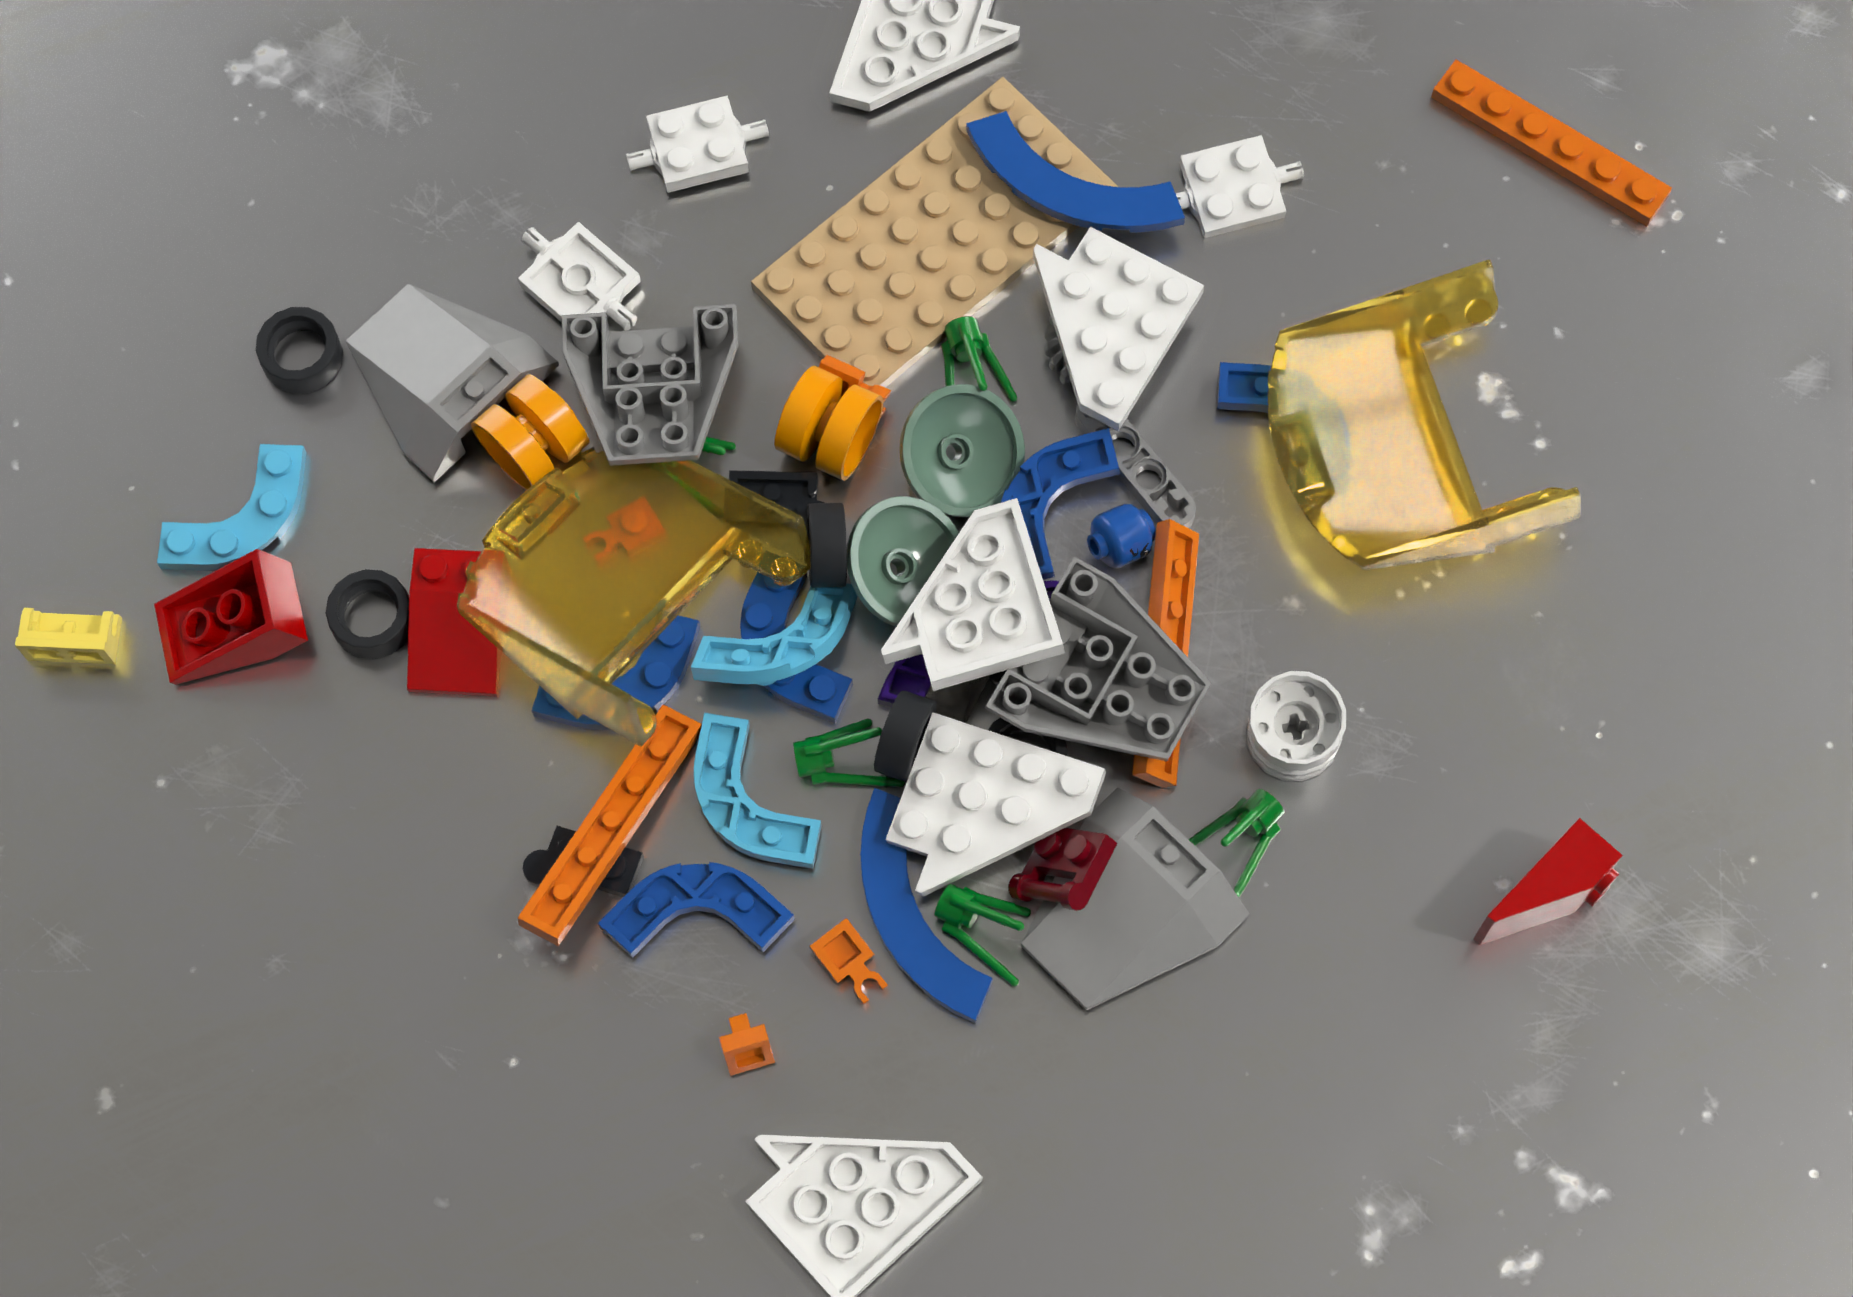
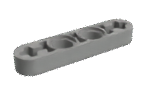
[1075,404,1196,528]

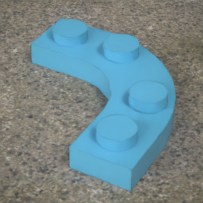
[157,444,307,571]
[691,583,857,686]
[694,713,822,869]

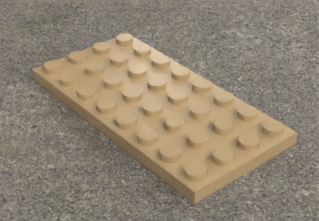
[751,77,1118,388]

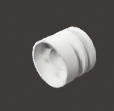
[1246,671,1346,781]

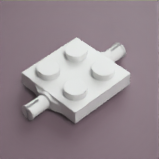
[626,95,769,193]
[1175,135,1304,239]
[518,222,641,331]

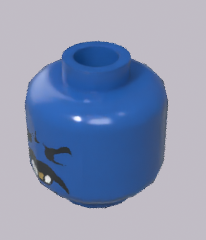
[1087,504,1156,568]

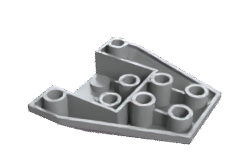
[346,284,559,482]
[562,304,738,465]
[985,556,1211,761]
[1021,787,1249,1011]

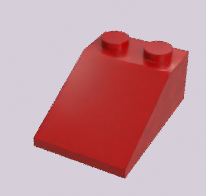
[407,548,511,697]
[154,549,308,685]
[1473,818,1623,945]

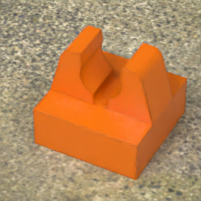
[719,1013,775,1076]

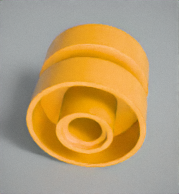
[774,365,884,481]
[471,374,590,493]

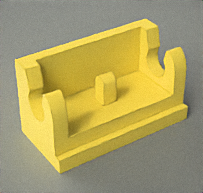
[15,607,122,665]

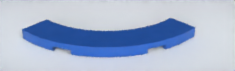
[966,111,1185,233]
[860,788,993,1023]

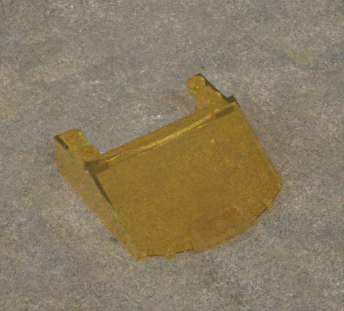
[1268,259,1581,570]
[457,447,811,747]

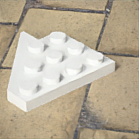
[829,0,1020,112]
[1033,227,1204,431]
[881,498,1065,691]
[886,712,1106,896]
[745,1135,983,1297]

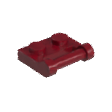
[1008,828,1118,911]

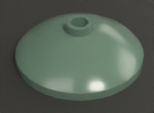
[899,384,1025,517]
[847,496,959,627]

